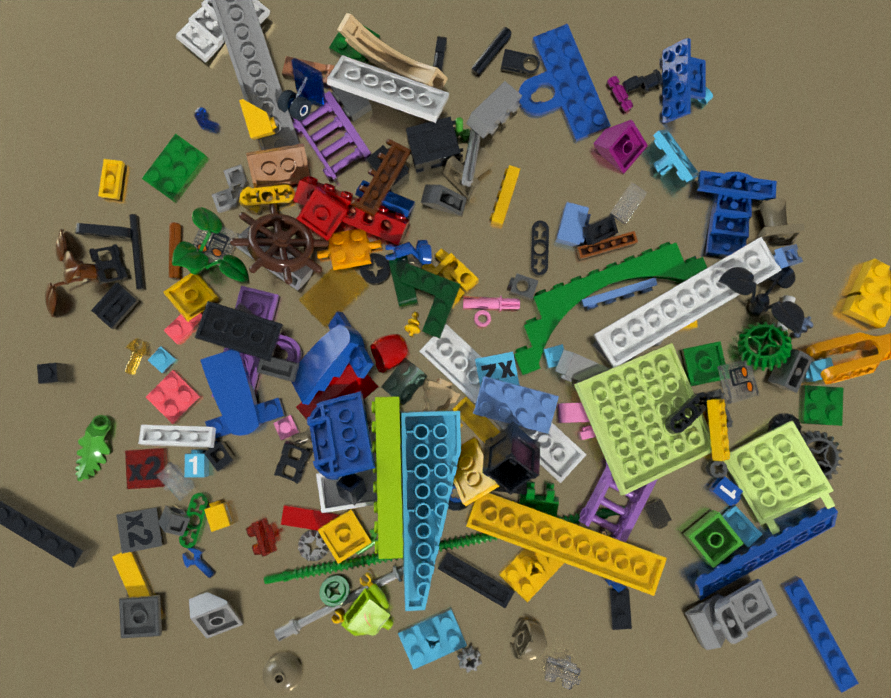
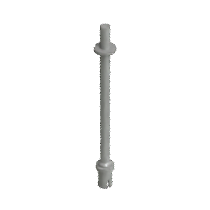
[274,565,404,642]

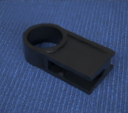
[501,49,540,76]

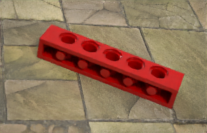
[293,176,410,245]

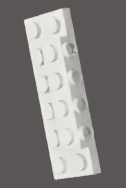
[327,55,449,123]

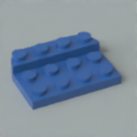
[307,392,375,480]

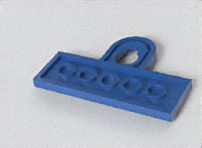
[519,24,611,141]

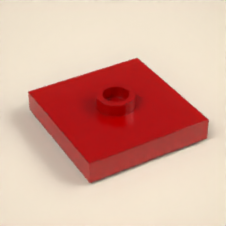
[296,187,349,241]

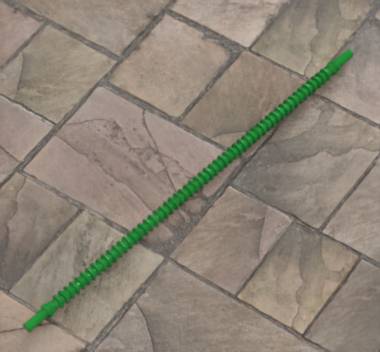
[264,506,625,584]

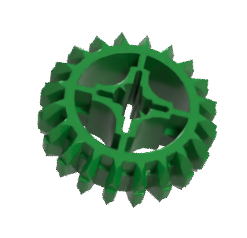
[737,321,792,371]

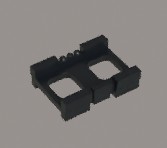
[89,244,128,285]
[274,440,311,484]

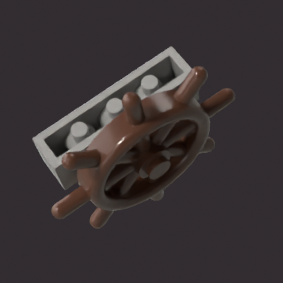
[230,203,329,291]

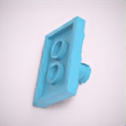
[653,129,699,182]
[398,608,467,670]

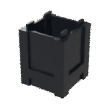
[406,116,463,175]
[482,421,540,495]

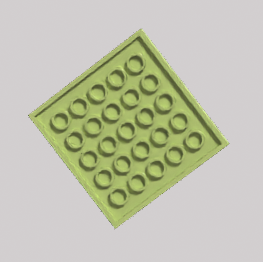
[574,343,712,495]

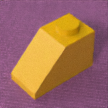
[239,99,277,140]

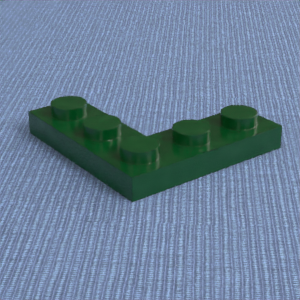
[400,263,461,339]

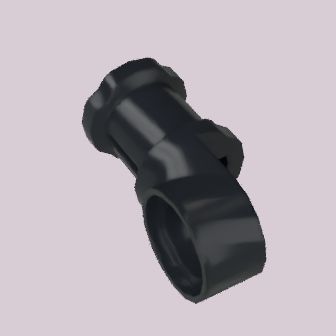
[622,69,663,93]

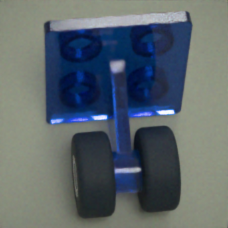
[278,58,326,121]

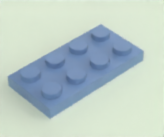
[473,376,559,434]

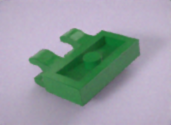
[519,481,559,517]

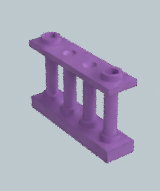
[292,91,372,182]
[579,462,658,542]

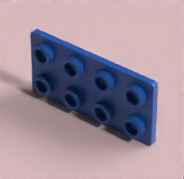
[662,38,706,123]

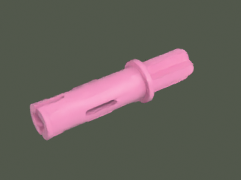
[463,296,520,311]

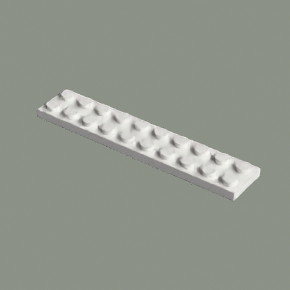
[594,237,781,368]
[419,324,587,483]

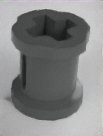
[705,460,728,478]

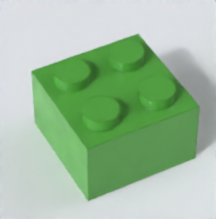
[683,510,744,568]

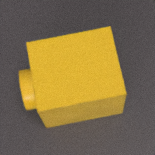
[204,500,234,532]

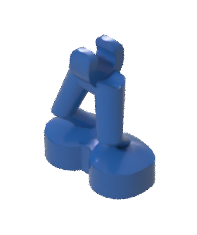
[385,240,432,264]

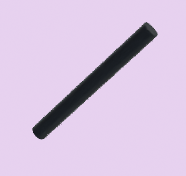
[129,214,144,290]

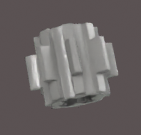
[457,646,482,673]

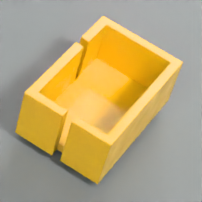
[841,258,891,329]

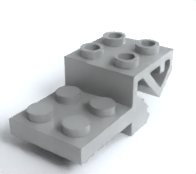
[685,579,778,650]

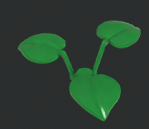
[172,207,249,282]

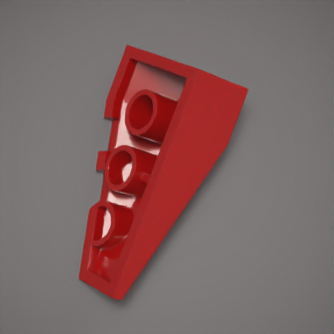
[296,363,379,420]

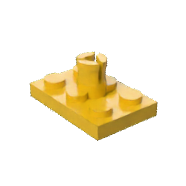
[453,437,499,506]
[499,548,564,602]

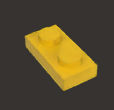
[98,159,125,200]

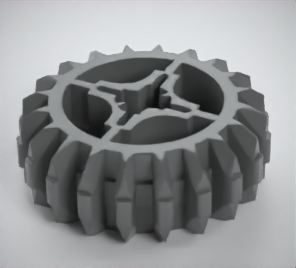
[801,431,843,480]

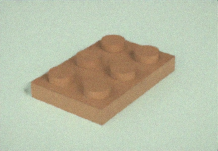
[246,143,310,188]

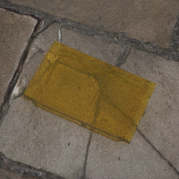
[299,267,369,327]

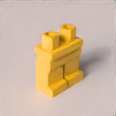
[422,248,479,307]

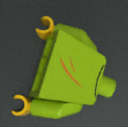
[331,572,393,636]

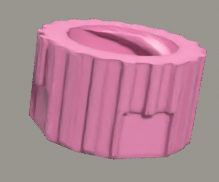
[474,310,491,327]

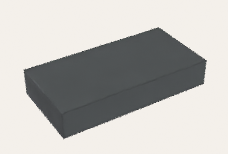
[257,356,299,382]

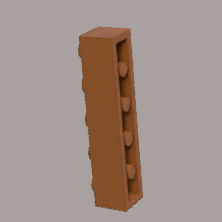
[576,231,638,260]

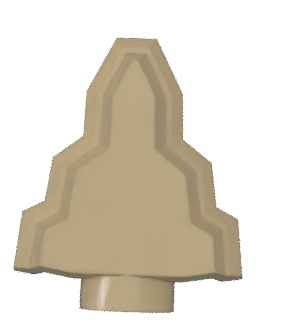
[422,378,460,411]

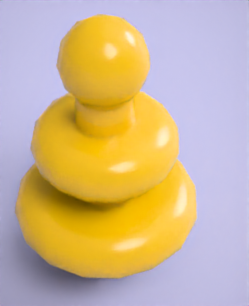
[404,311,420,336]

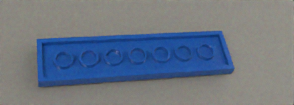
[695,507,838,600]

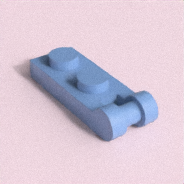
[774,244,803,269]

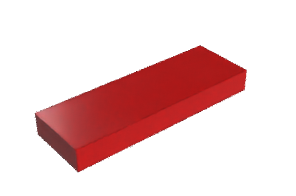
[281,505,342,531]

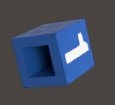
[708,476,743,506]

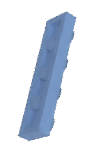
[579,278,658,310]

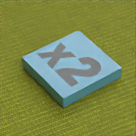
[475,352,520,386]

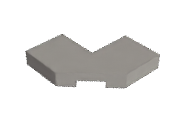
[212,164,248,213]

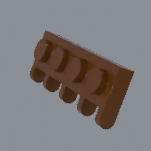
[350,139,411,217]

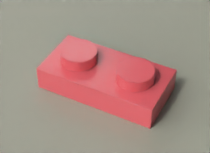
[164,313,203,344]

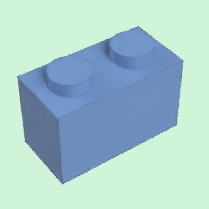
[555,202,591,248]

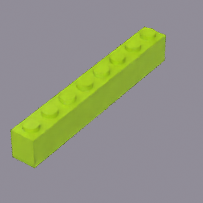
[372,397,404,559]

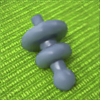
[794,316,814,338]

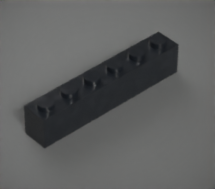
[0,492,92,568]

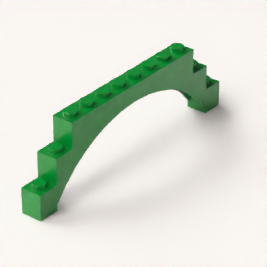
[514,242,707,376]

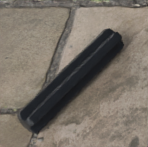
[471,27,512,75]

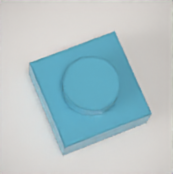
[148,346,176,373]

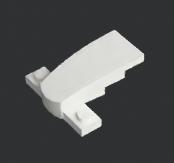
[176,0,270,63]

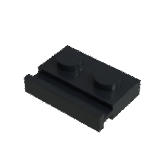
[91,282,139,329]

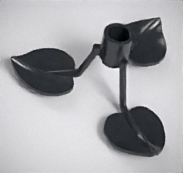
[718,265,804,334]

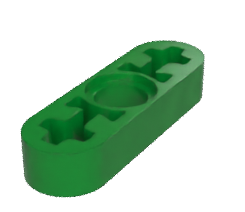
[179,492,210,548]

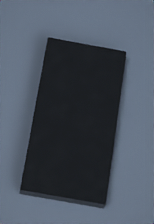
[194,301,284,362]

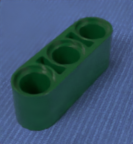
[387,253,418,308]

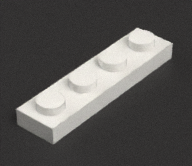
[138,425,216,448]

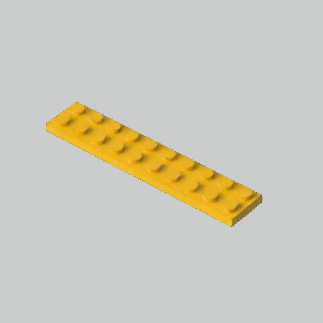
[466,493,667,596]

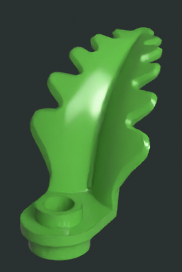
[75,415,111,481]

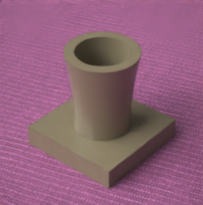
[443,146,494,201]
[754,198,805,247]

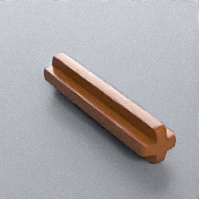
[169,222,181,279]

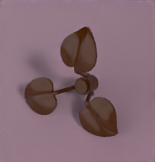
[45,229,97,317]

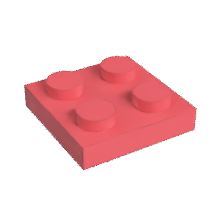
[146,370,202,424]

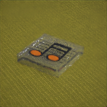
[192,226,240,266]
[717,360,759,404]

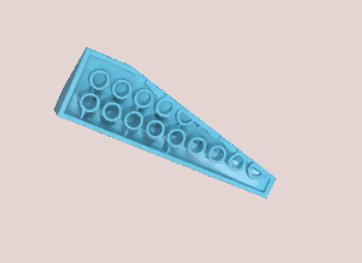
[400,411,461,611]

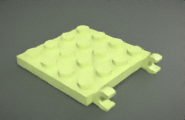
[724,420,835,535]

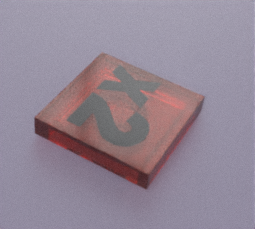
[125,448,167,489]

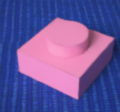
[273,415,299,440]
[578,425,596,440]

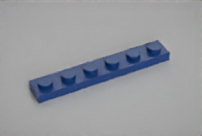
[782,577,859,693]

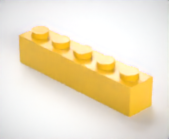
[490,165,521,226]
[707,399,730,461]

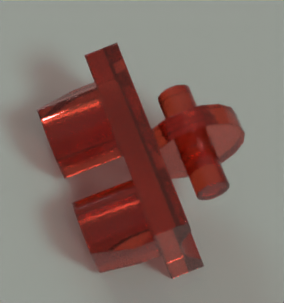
[246,518,280,557]

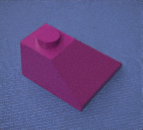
[593,120,648,174]

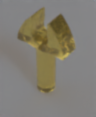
[125,338,148,374]

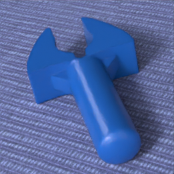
[182,547,214,578]

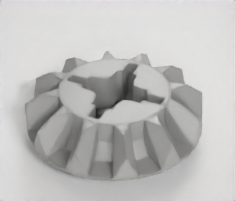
[298,530,329,561]

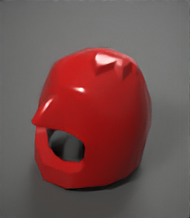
[370,334,408,373]

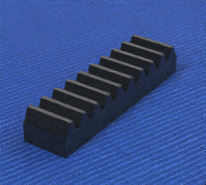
[438,551,515,608]

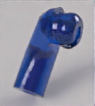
[194,107,219,132]

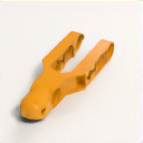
[806,332,891,384]

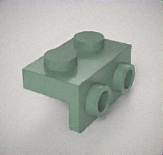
[381,358,427,405]

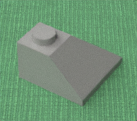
[189,592,243,638]

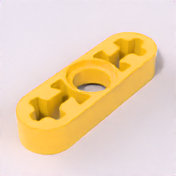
[239,185,295,208]

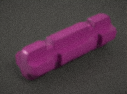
[607,76,633,111]

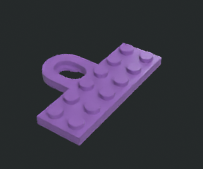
[211,286,302,397]

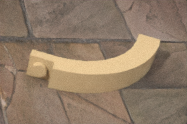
[337,13,448,90]

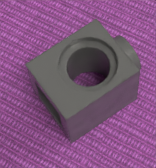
[508,273,538,301]
[158,505,190,536]

